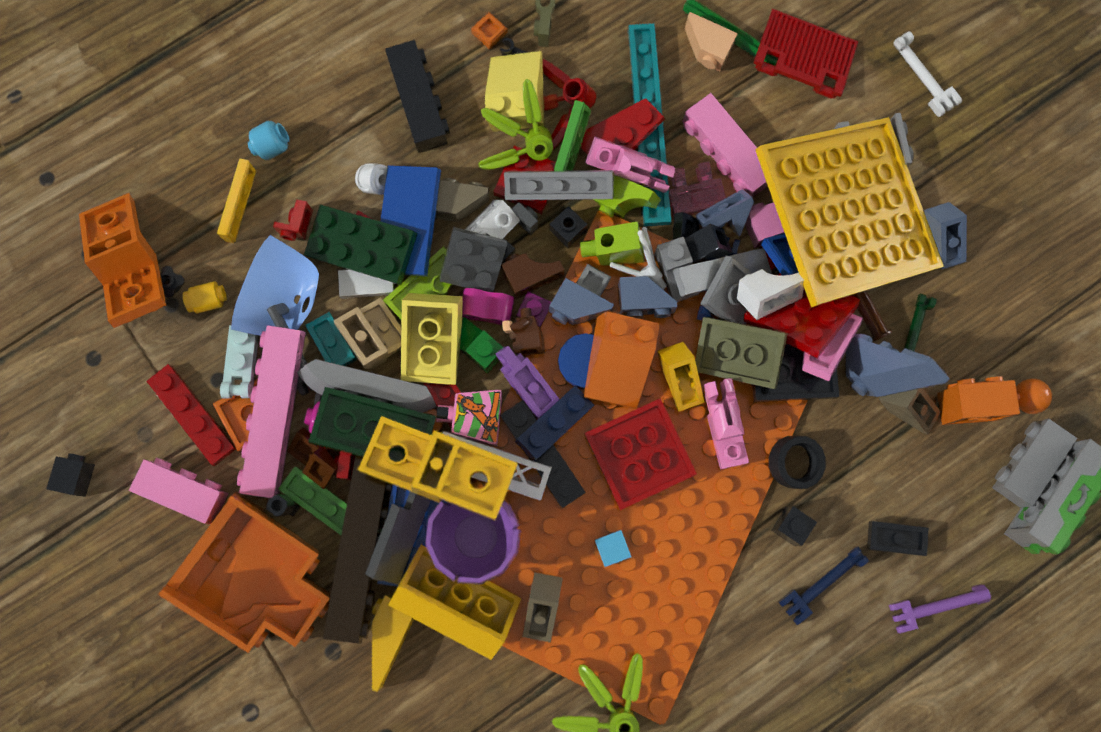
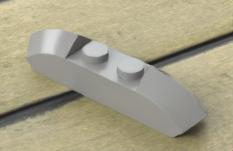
[297,359,437,413]

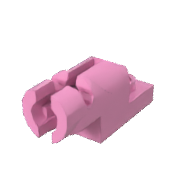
[586,137,675,193]
[704,378,749,470]

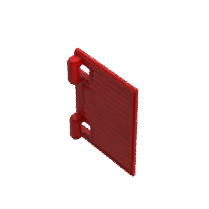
[753,8,858,99]

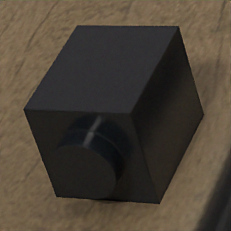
[685,224,733,264]
[46,453,95,497]
[771,506,817,546]

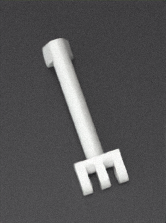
[893,31,962,117]

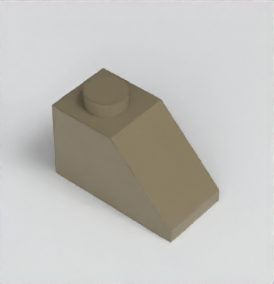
[879,388,941,435]
[522,572,563,642]

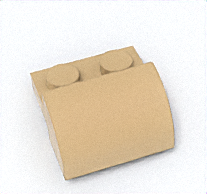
[334,297,401,369]

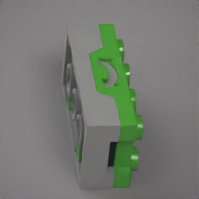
[1004,439,1101,554]

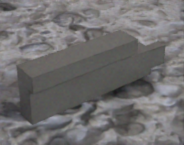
[365,492,431,585]

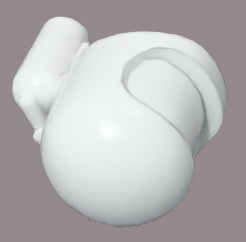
[355,163,388,195]

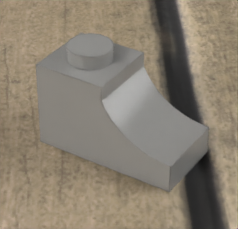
[654,237,700,302]

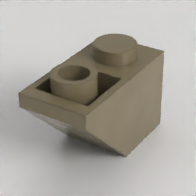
[435,178,490,222]

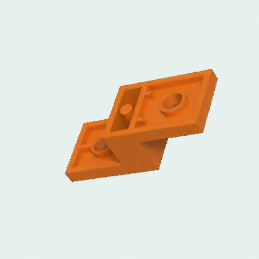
[79,193,166,328]

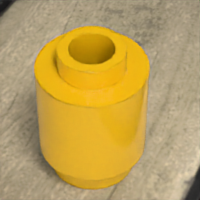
[183,281,227,314]

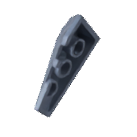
[846,334,950,397]

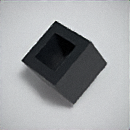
[549,206,587,248]

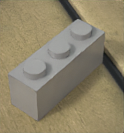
[992,418,1077,508]

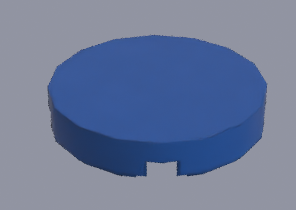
[558,333,594,389]

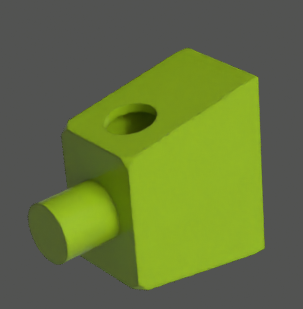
[580,222,644,265]

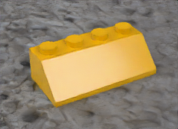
[388,545,521,660]

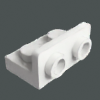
[464,200,520,239]

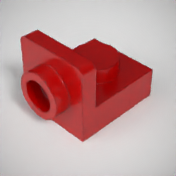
[273,199,313,241]
[324,447,356,481]

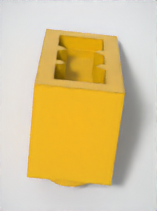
[658,342,705,412]

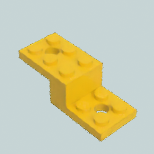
[358,416,518,521]

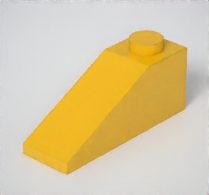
[372,594,414,692]

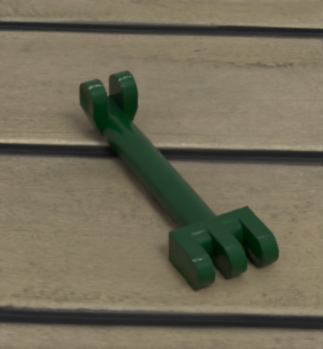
[903,293,937,352]

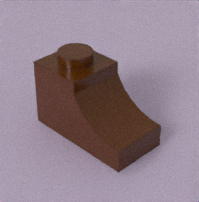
[501,253,565,299]

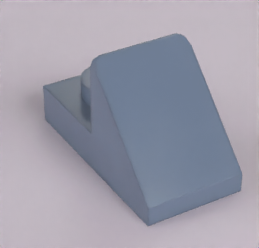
[695,189,754,236]

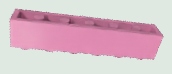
[237,325,306,498]

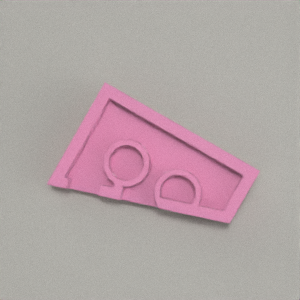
[802,314,862,381]

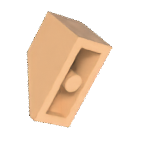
[685,12,738,71]

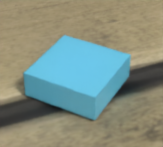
[594,530,631,567]

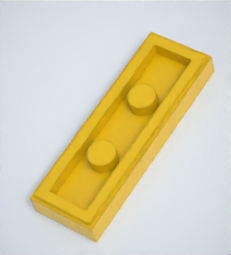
[217,158,256,243]

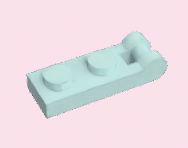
[220,325,259,399]

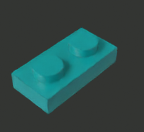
[305,312,357,366]

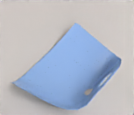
[231,235,319,336]

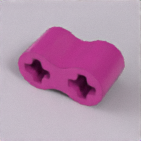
[462,288,514,325]

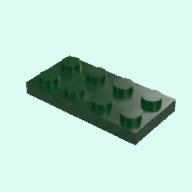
[304,205,418,285]
[309,387,436,462]

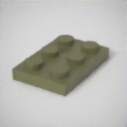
[695,317,788,389]

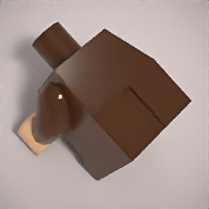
[502,308,545,356]

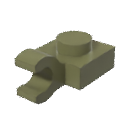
[534,0,555,47]

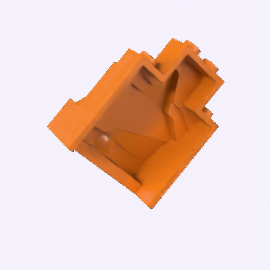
[158,491,330,653]

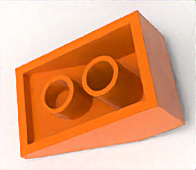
[583,311,659,409]

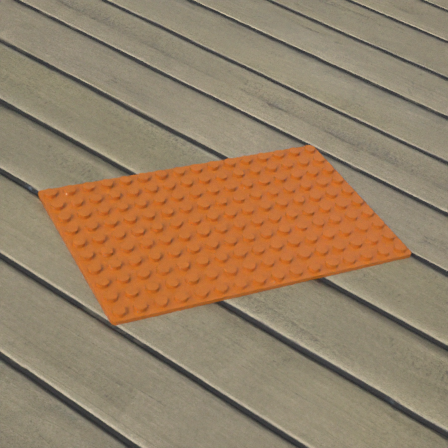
[470,211,808,725]

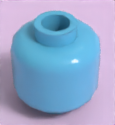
[247,120,289,160]

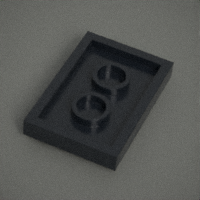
[752,344,839,402]

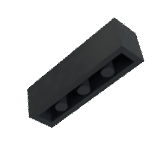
[385,40,450,153]

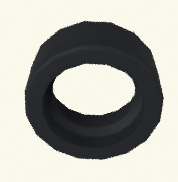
[769,436,826,489]

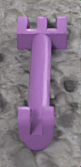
[889,584,991,633]

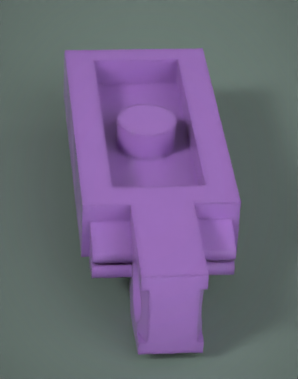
[495,346,560,419]

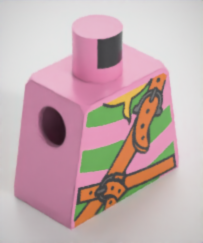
[436,390,502,447]

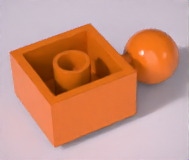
[937,376,1052,425]

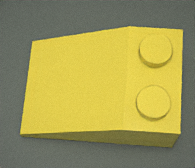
[485,51,544,132]
[401,293,463,385]

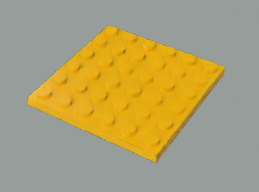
[755,117,944,307]

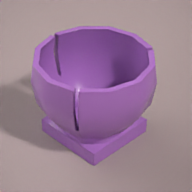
[425,500,521,585]

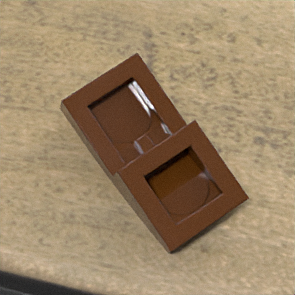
[287,427,338,489]

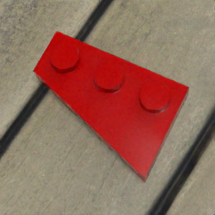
[581,98,665,170]

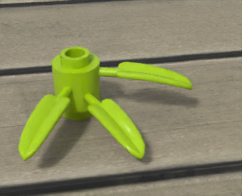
[478,79,553,169]
[552,653,643,732]

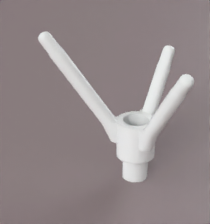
[610,227,667,289]

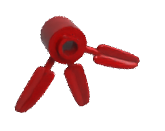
[542,58,596,151]

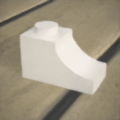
[737,269,804,320]

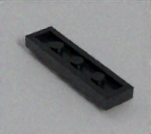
[500,400,586,509]

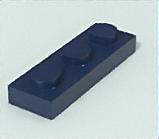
[515,385,594,461]

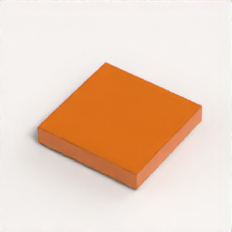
[212,378,258,452]

